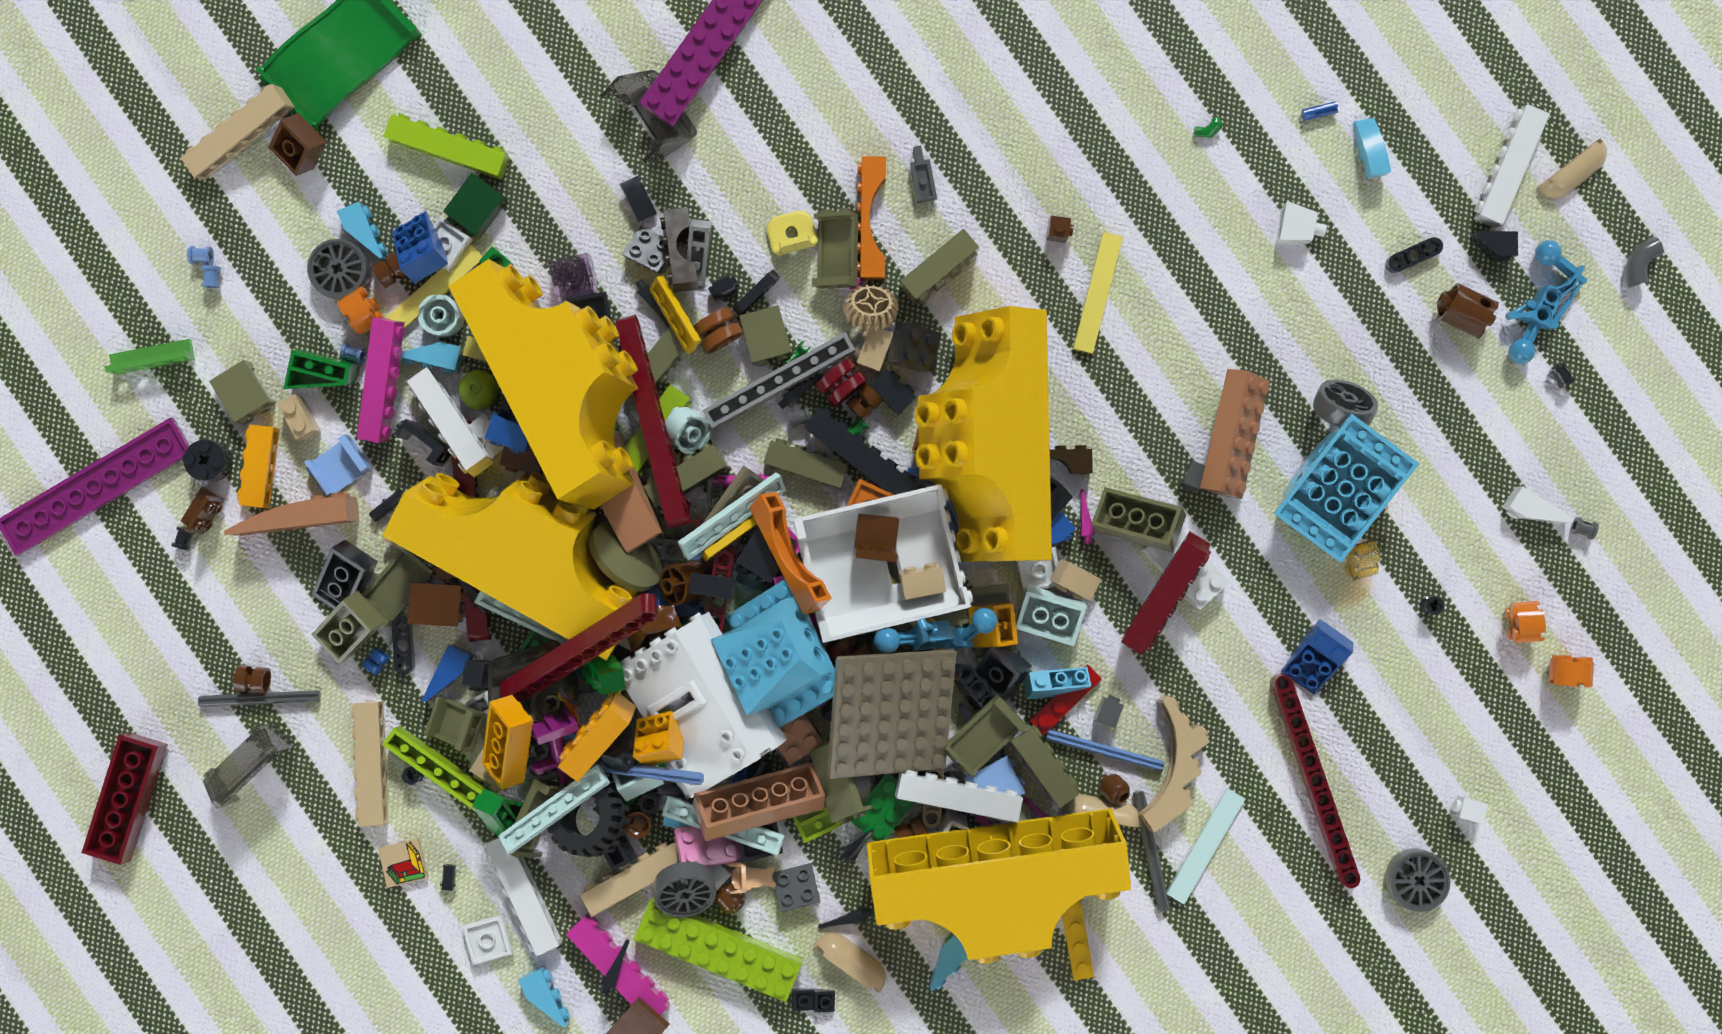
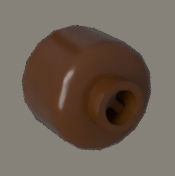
[1099,774,1130,805]
[715,883,746,914]

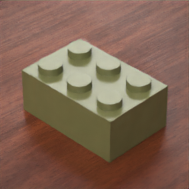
[311,591,385,664]

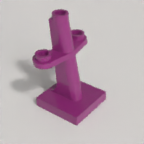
[531,707,579,785]

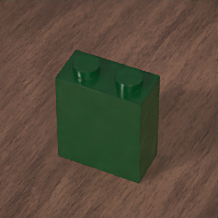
[443,173,508,239]

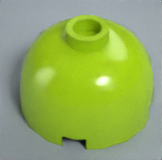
[458,370,500,411]

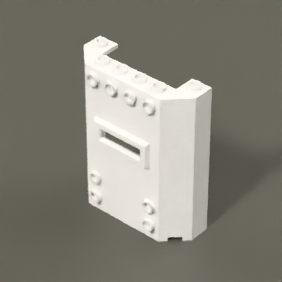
[793,484,973,643]
[619,612,787,799]

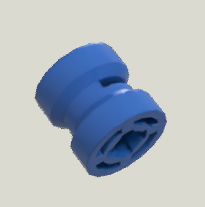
[361,647,391,675]

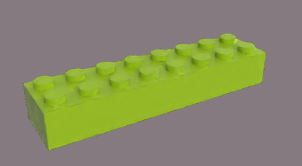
[634,897,803,1002]

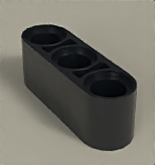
[954,663,994,711]

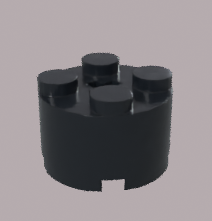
[182,440,233,482]

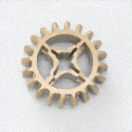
[844,284,899,332]

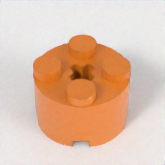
[337,286,385,335]
[1505,601,1546,644]
[1549,654,1594,687]

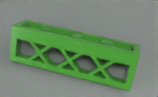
[104,339,195,375]

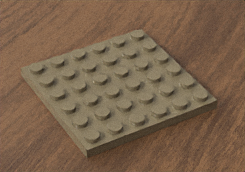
[827,649,957,779]

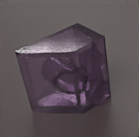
[548,253,598,303]

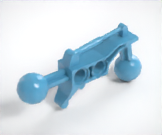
[1505,240,1587,364]
[874,607,998,654]

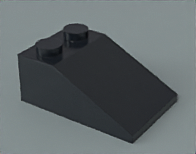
[312,540,378,609]

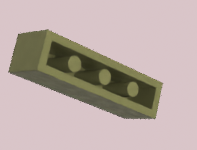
[648,326,685,387]
[763,438,848,489]

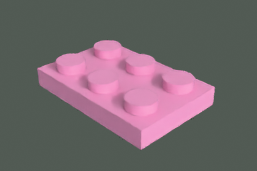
[674,826,742,867]

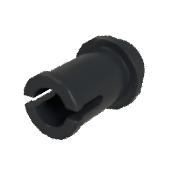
[439,864,456,891]

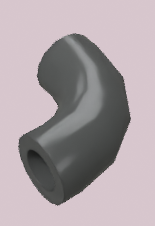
[1625,237,1663,288]

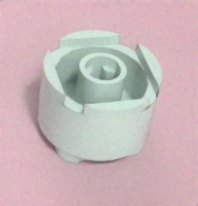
[418,295,465,338]
[665,407,711,454]

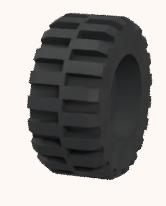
[547,778,629,857]

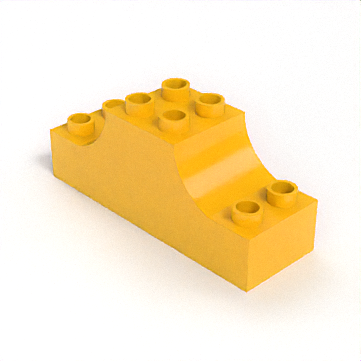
[448,259,638,510]
[915,306,1052,562]
[382,472,643,660]
[867,808,1131,964]

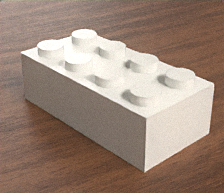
[1141,529,1230,610]

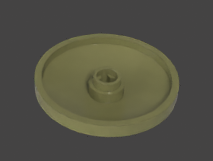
[589,520,663,592]

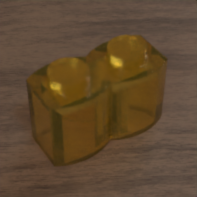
[1345,539,1380,581]

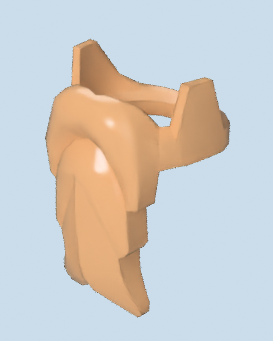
[729,862,776,894]

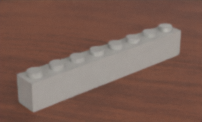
[702,332,855,430]

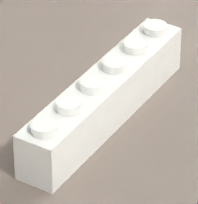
[1474,104,1550,228]
[407,367,494,477]
[895,770,1023,823]
[485,837,563,956]

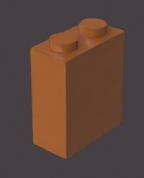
[407,582,464,627]

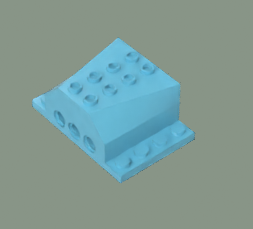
[1273,414,1420,563]
[711,579,835,728]

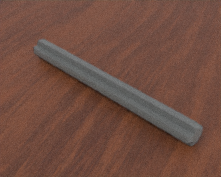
[198,690,321,707]
[1133,791,1170,911]

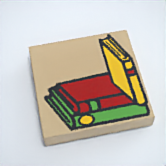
[378,837,428,888]

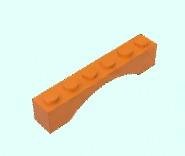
[857,156,886,281]
[749,492,832,615]

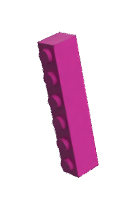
[357,318,405,443]
[566,914,670,1015]

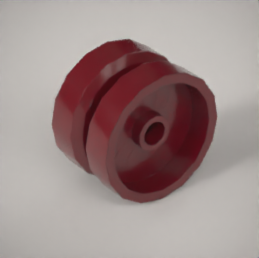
[815,358,867,408]

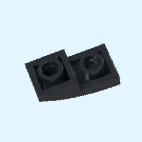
[619,176,657,222]
[688,572,735,599]
[791,988,835,1012]

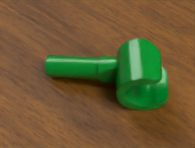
[785,341,810,364]

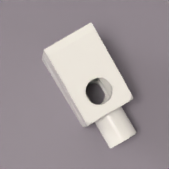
[1275,201,1327,244]

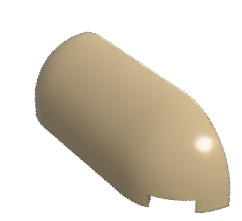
[1536,138,1607,199]
[1062,794,1142,827]
[814,933,886,993]

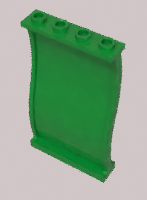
[256,0,421,131]

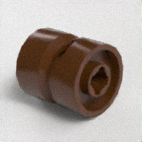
[371,251,406,288]
[845,383,883,421]
[233,665,271,694]
[625,808,655,839]
[894,815,929,838]

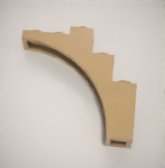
[1138,695,1210,833]

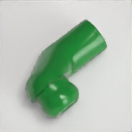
[1194,117,1223,138]

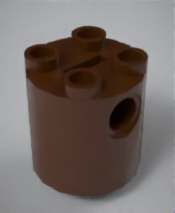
[1437,283,1499,339]
[659,559,713,606]

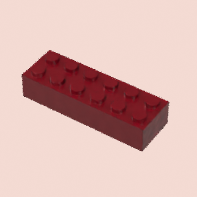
[1121,531,1211,655]
[81,732,168,865]

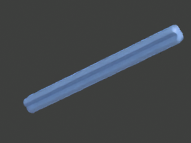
[1046,730,1164,772]
[590,759,704,785]

